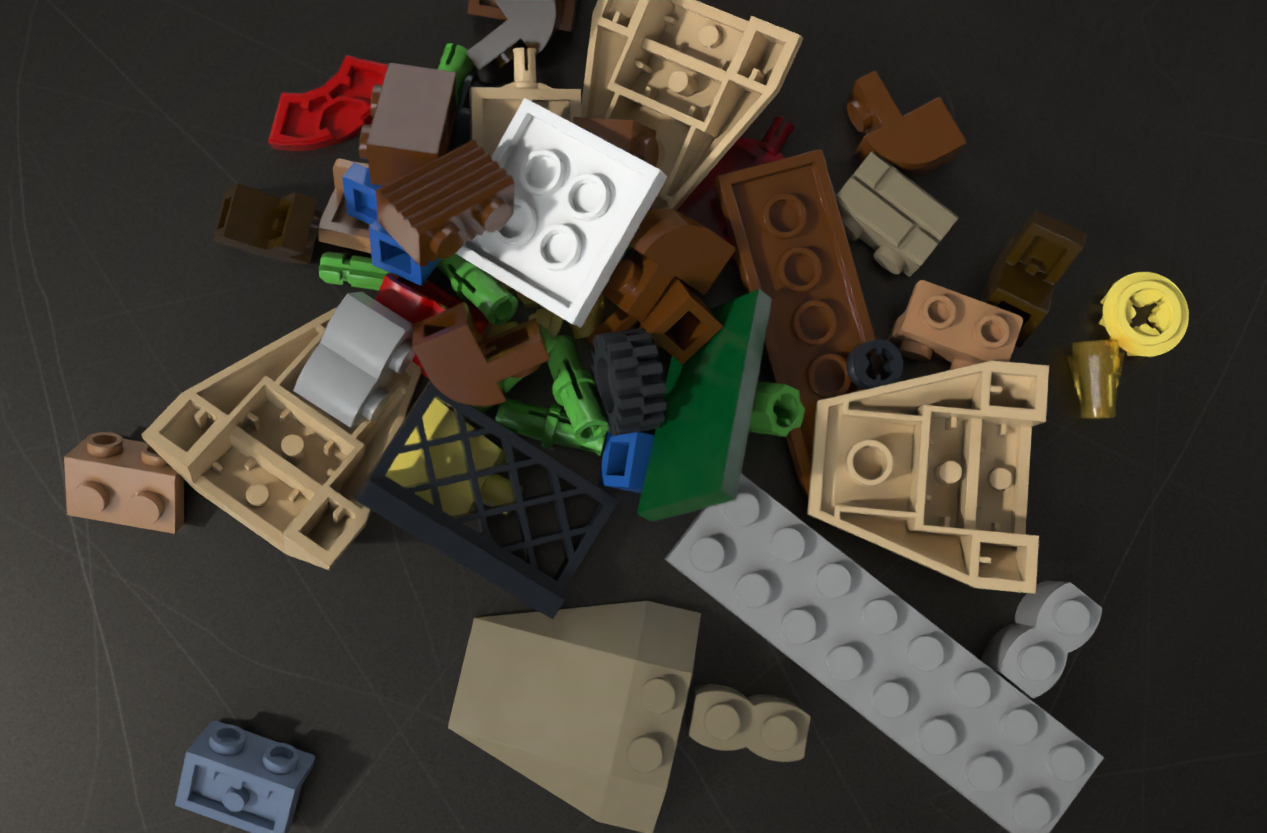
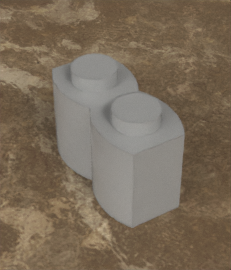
[293,292,416,428]
[981,580,1102,698]

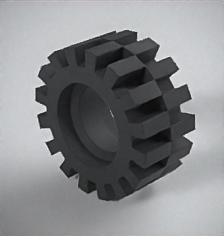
[591,328,666,436]

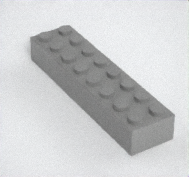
[665,474,1104,833]

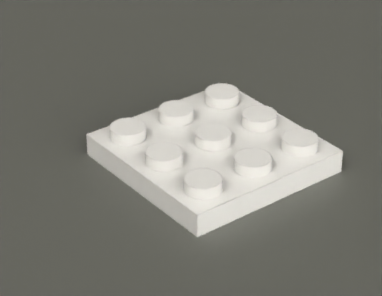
[456,98,667,328]

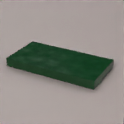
[637,289,772,522]

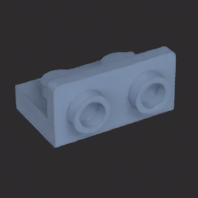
[175,721,315,833]

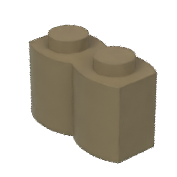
[686,683,811,762]

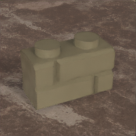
[835,151,959,277]

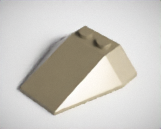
[448,601,701,833]

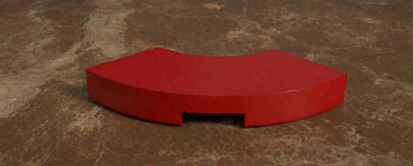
[268,55,388,151]

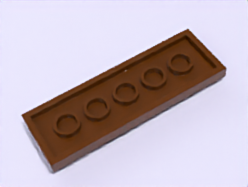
[713,149,883,498]

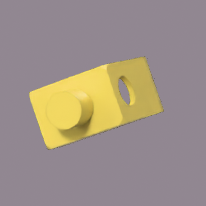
[386,398,523,516]

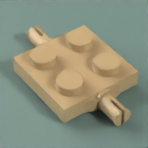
[469,48,581,157]

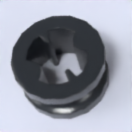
[846,339,904,390]

